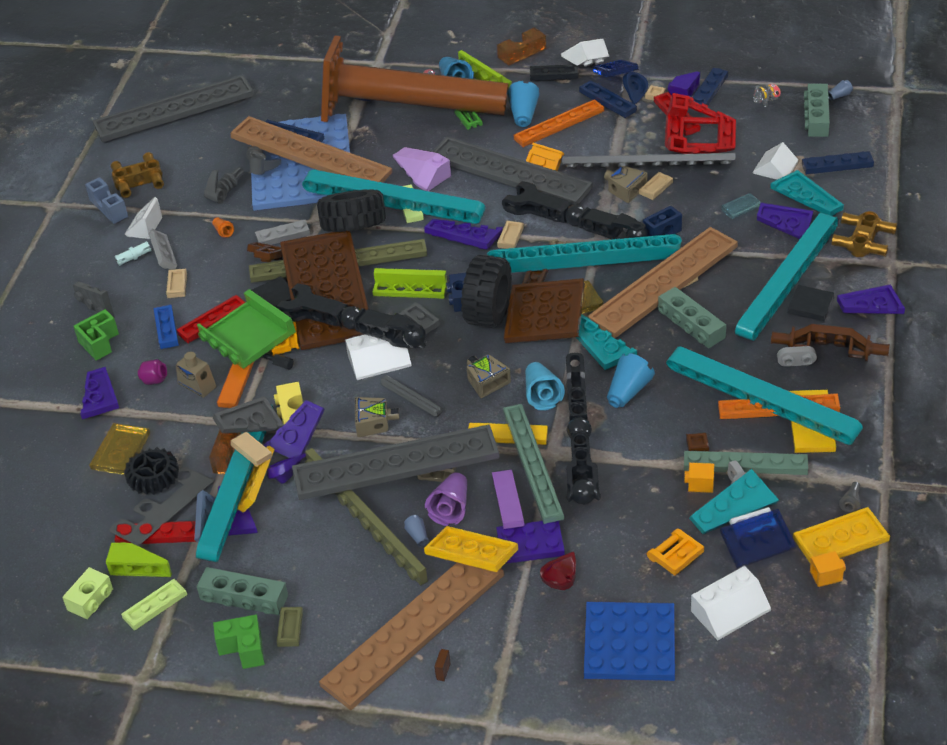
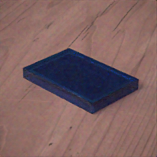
[593,59,639,77]
[720,509,796,569]

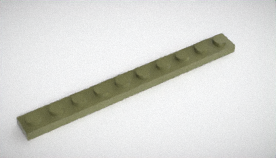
[249,239,427,283]
[305,448,428,586]

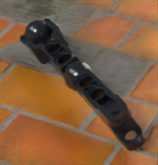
[502,181,649,240]
[276,284,426,349]
[566,353,601,505]

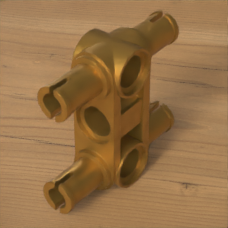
[111,152,164,198]
[831,211,897,257]

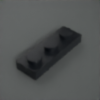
[530,64,578,81]

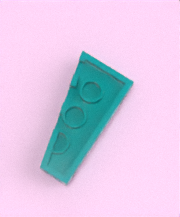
[770,170,844,216]
[576,314,637,370]
[689,469,779,534]

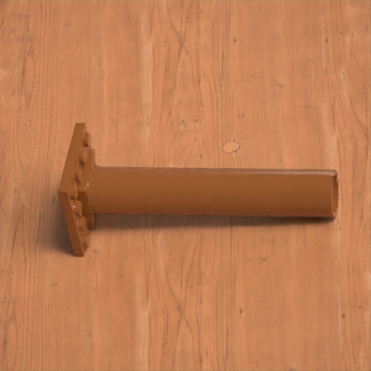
[321,36,508,122]

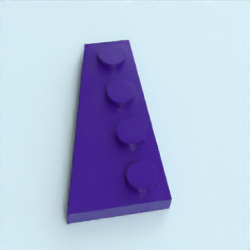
[424,219,503,250]

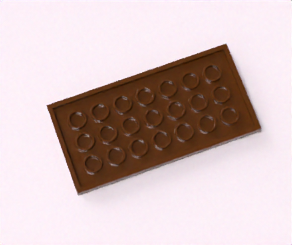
[280,231,368,350]

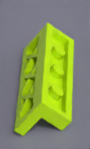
[458,50,512,88]
[373,268,447,299]

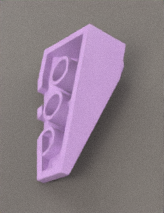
[393,147,451,191]

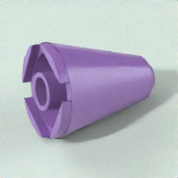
[425,473,467,526]

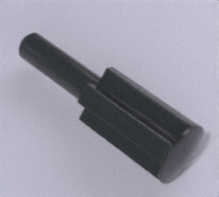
[261,353,294,370]

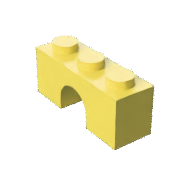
[274,382,303,425]

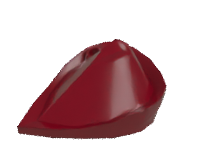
[540,552,576,590]

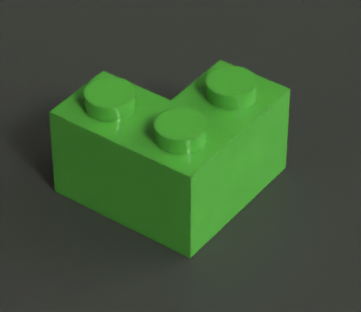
[73,309,119,360]
[213,614,265,669]

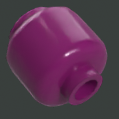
[138,359,167,385]

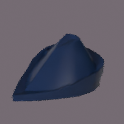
[623,72,648,105]

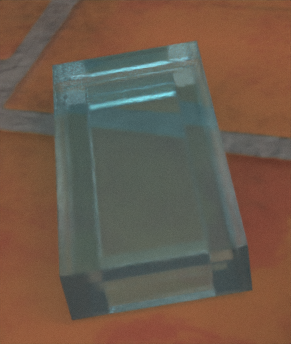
[721,193,761,219]

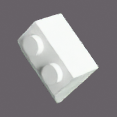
[561,39,609,67]

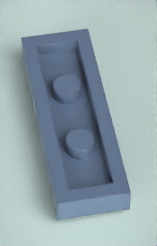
[194,490,216,542]

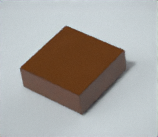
[686,433,709,451]
[434,649,451,681]

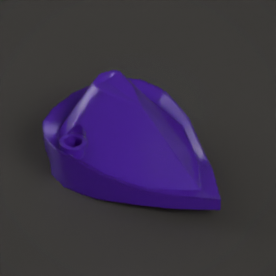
[267,453,306,484]

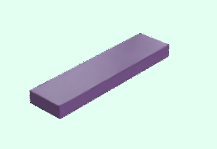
[492,470,524,529]

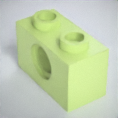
[63,567,113,619]

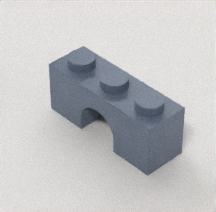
[85,177,128,224]

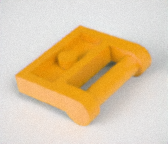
[647,528,704,576]

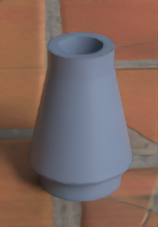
[828,80,853,101]
[404,515,429,547]

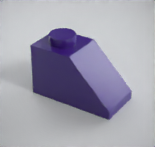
[668,71,700,97]

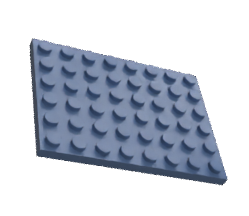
[250,114,350,211]

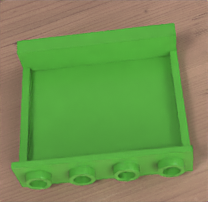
[197,289,296,369]

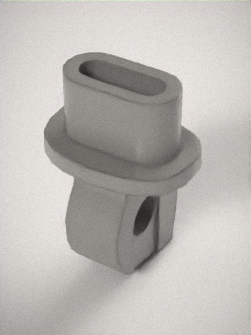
[727,460,747,484]

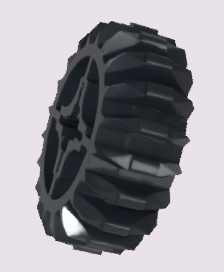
[124,447,179,495]

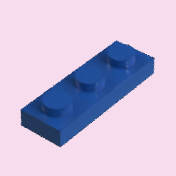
[153,305,179,349]

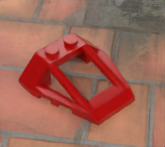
[665,93,736,154]

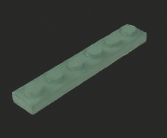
[684,451,808,475]

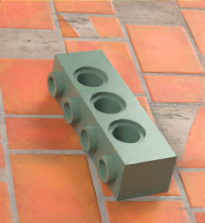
[804,84,830,137]
[658,287,726,348]
[197,567,288,615]

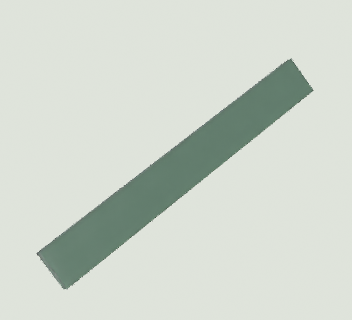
[503,404,564,524]

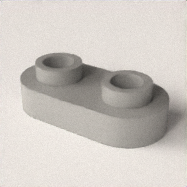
[777,346,817,366]

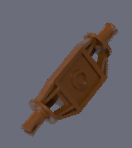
[771,324,890,362]

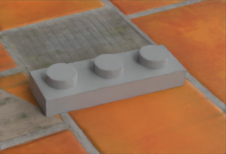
[255,220,310,245]
[149,229,177,270]

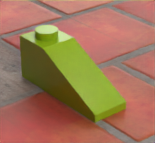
[106,542,172,577]

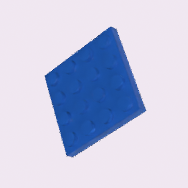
[584,602,675,681]

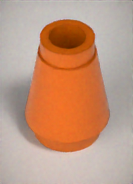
[212,217,234,237]

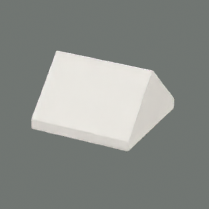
[753,142,798,180]
[125,197,162,239]

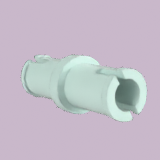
[115,241,151,266]

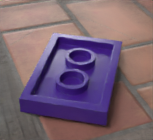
[496,521,565,564]

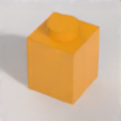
[684,462,714,493]
[810,551,846,587]

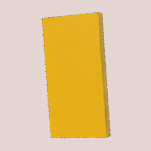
[789,390,836,453]
[793,507,890,563]
[424,526,518,572]

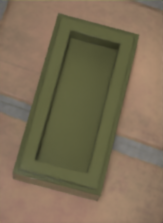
[277,607,303,647]

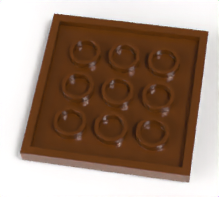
[504,278,585,343]

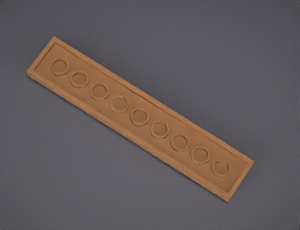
[231,116,392,183]
[587,227,738,338]
[319,562,504,710]

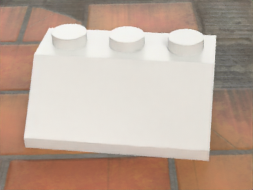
[345,335,412,380]
[691,566,771,641]

